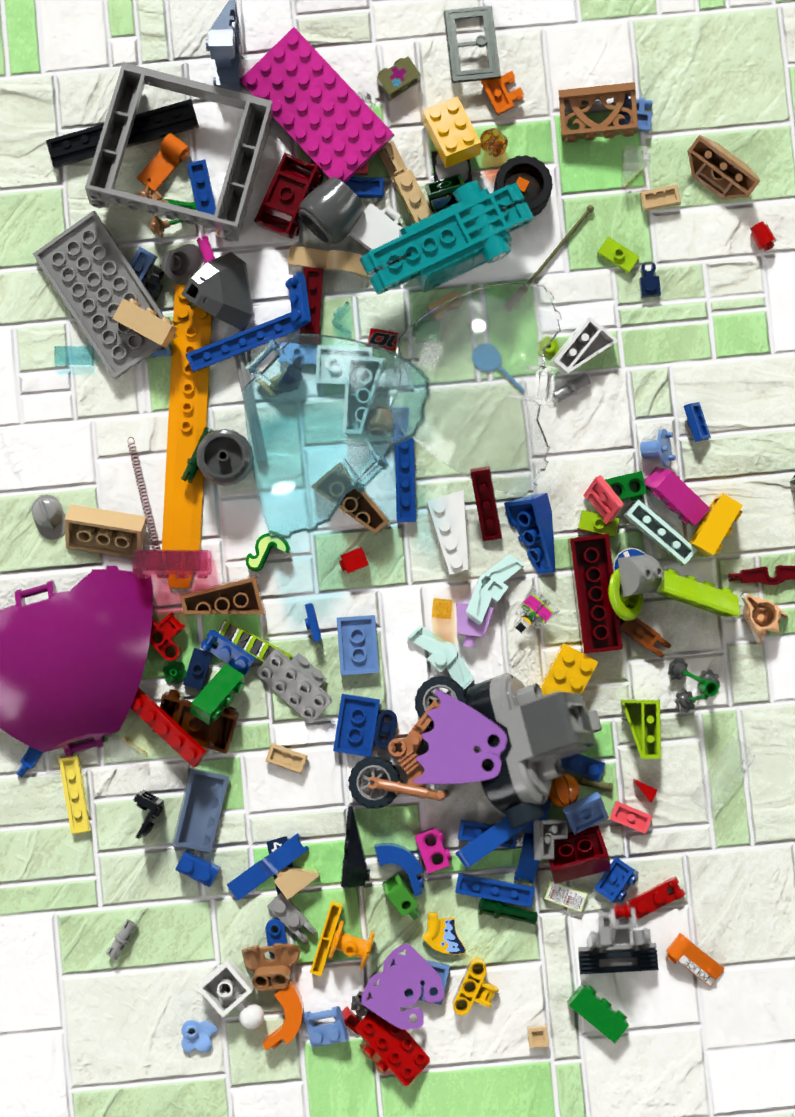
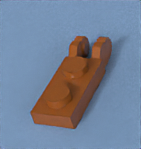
[620,617,671,658]

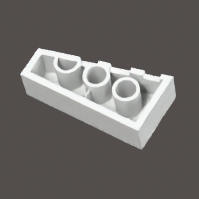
[427,490,468,576]

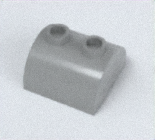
[617,555,663,597]

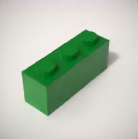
[190,664,245,725]
[567,983,629,1043]

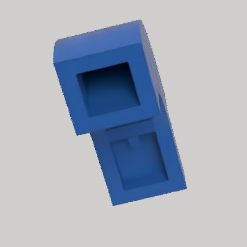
[374,843,425,896]

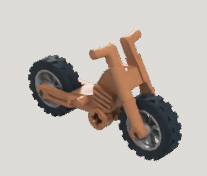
[348,676,466,809]

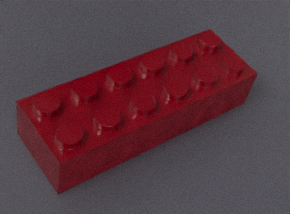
[568,534,623,654]

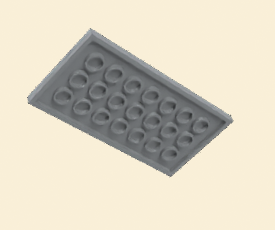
[33,210,177,379]

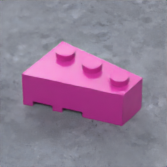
[644,467,710,526]

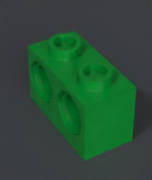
[604,471,647,503]

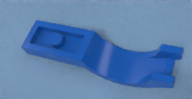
[514,799,551,884]
[227,833,309,900]

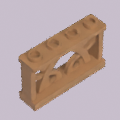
[558,82,638,143]

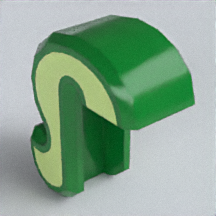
[246,533,291,572]

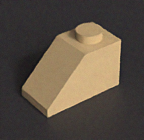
[274,867,320,900]

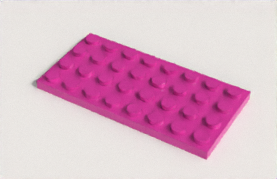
[240,27,395,183]

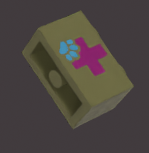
[377,56,421,101]

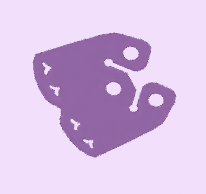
[361,943,444,1029]

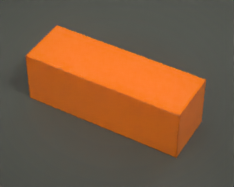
[516,177,530,197]

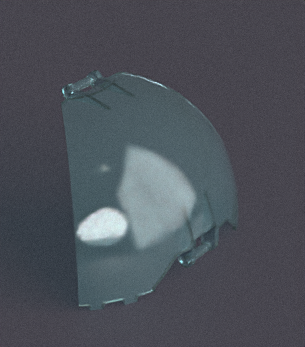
[243,334,430,540]

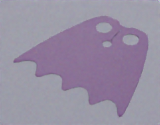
[413,690,507,784]

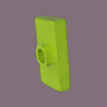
[597,237,640,274]
[578,510,620,538]

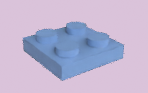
[563,791,609,835]

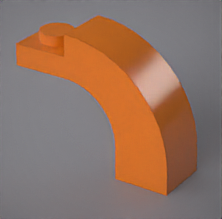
[262,979,304,1050]

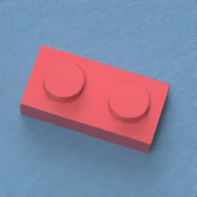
[609,801,653,834]

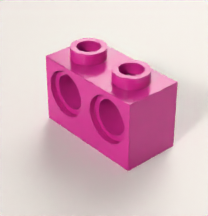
[415,827,452,874]

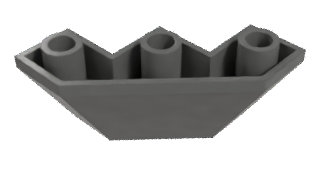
[181,252,254,331]

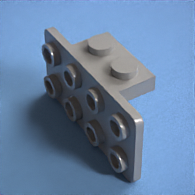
[256,649,332,723]

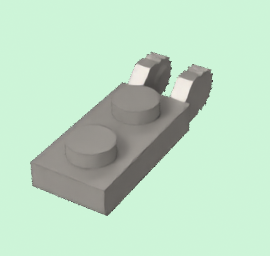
[267,892,318,944]

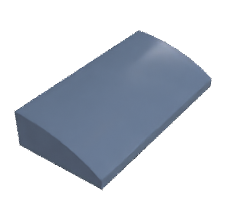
[172,767,229,853]

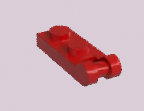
[628,876,685,919]

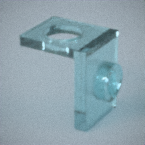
[332,301,352,338]

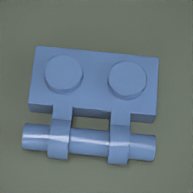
[612,97,653,133]

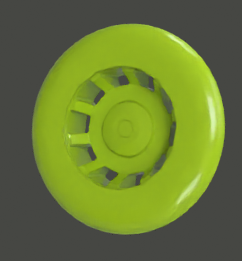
[608,568,643,621]

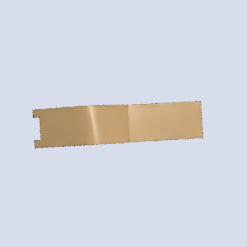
[287,245,372,278]

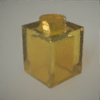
[431,598,453,619]

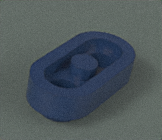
[374,710,397,748]

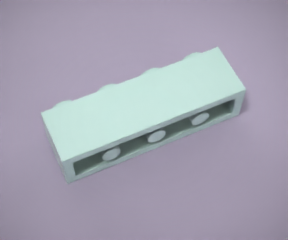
[623,500,697,566]

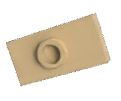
[639,184,681,212]
[265,743,308,774]

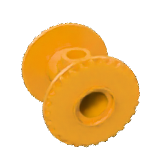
[328,921,375,969]

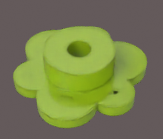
[538,336,559,358]

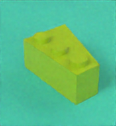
[621,699,661,759]

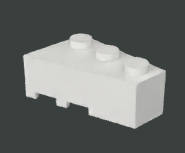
[549,316,618,375]

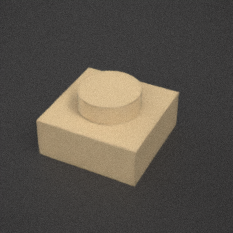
[527,1025,549,1048]

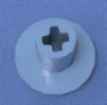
[640,428,676,467]

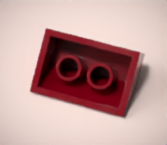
[548,826,611,884]

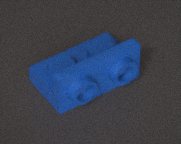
[594,857,639,904]

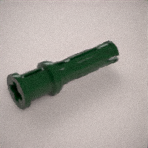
[478,898,538,925]

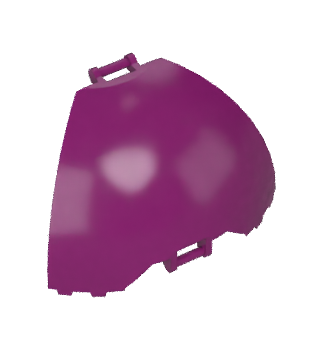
[0,565,153,757]

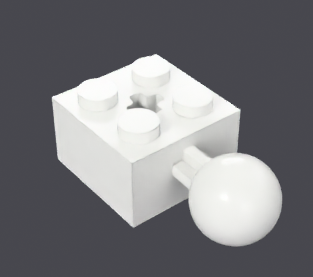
[197,957,264,1029]

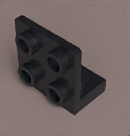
[133,790,164,839]

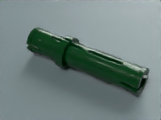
[181,427,214,484]

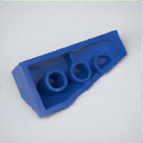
[504,493,555,574]

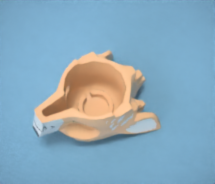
[740,593,788,645]

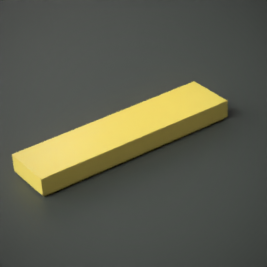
[59,755,92,835]

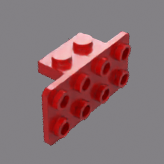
[355,1011,430,1086]

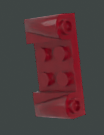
[254,152,323,239]

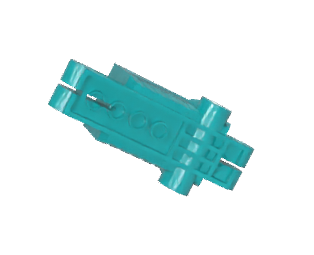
[360,181,534,295]

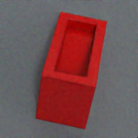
[633,779,657,803]
[342,1006,361,1035]

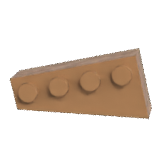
[311,463,392,534]

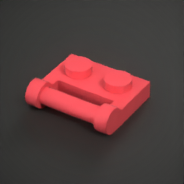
[583,475,624,525]

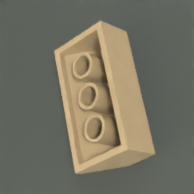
[64,504,146,560]

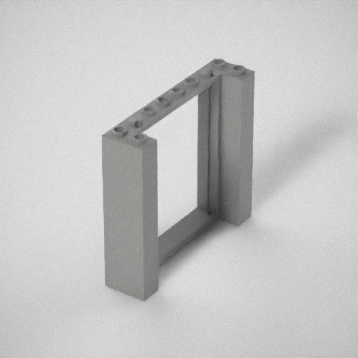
[85,62,273,242]

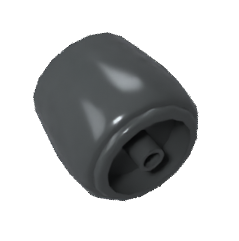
[298,177,365,245]
[196,429,254,486]

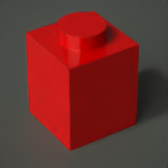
[339,547,369,574]

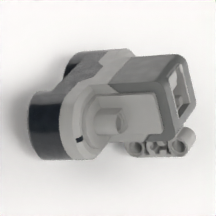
[465,673,602,813]

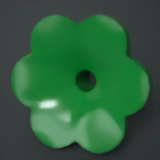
[163,660,187,684]

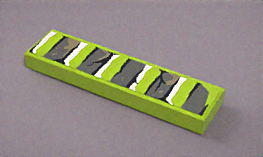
[218,619,292,662]

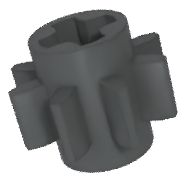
[351,991,373,1017]

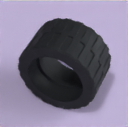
[493,155,553,217]

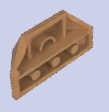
[687,135,761,199]

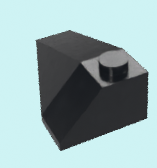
[341,804,370,887]

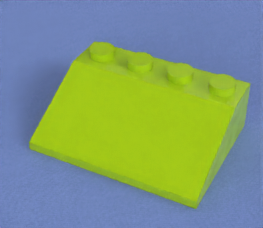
[654,568,740,618]

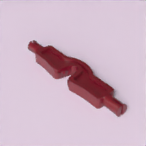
[728,565,795,586]

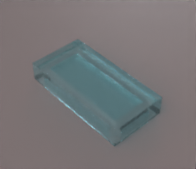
[54,346,94,366]

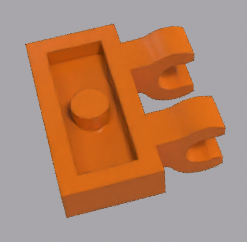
[481,71,524,116]

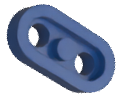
[265,918,288,957]

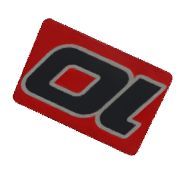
[367,328,398,351]

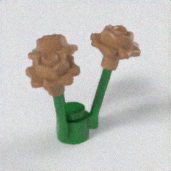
[138,186,196,238]

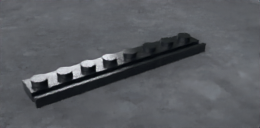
[46,99,199,168]

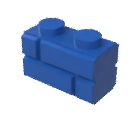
[175,850,221,888]

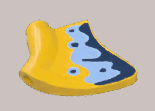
[422,912,466,954]

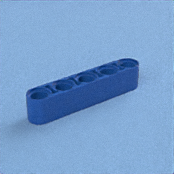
[455,817,534,869]

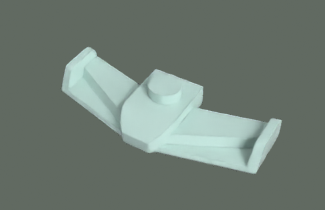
[466,554,525,625]
[407,625,474,690]

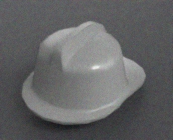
[160,244,202,281]
[31,495,66,540]

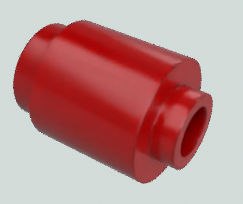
[750,221,776,251]

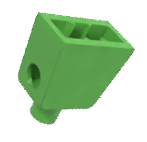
[382,872,421,920]

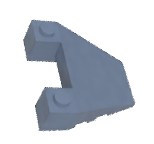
[206,0,241,93]

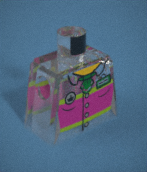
[514,587,560,634]

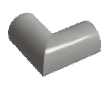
[534,819,568,860]

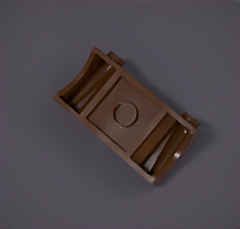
[152,689,239,754]

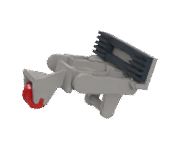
[578,901,659,975]

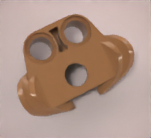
[242,943,300,991]

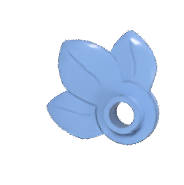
[181,1020,218,1054]

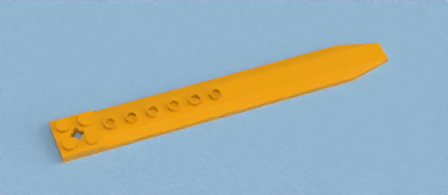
[162,284,212,589]

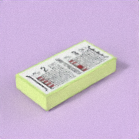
[544,880,587,912]

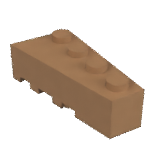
[180,575,266,614]

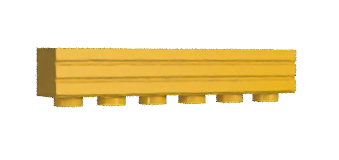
[310,900,344,976]

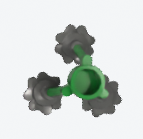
[668,658,720,713]

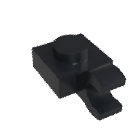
[142,267,165,302]

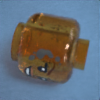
[480,128,508,157]

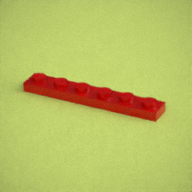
[131,687,207,768]

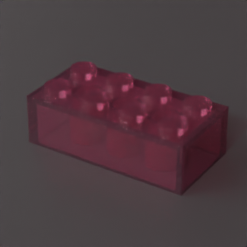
[132,550,213,578]

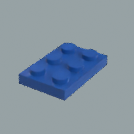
[333,694,380,757]

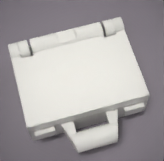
[348,203,402,251]

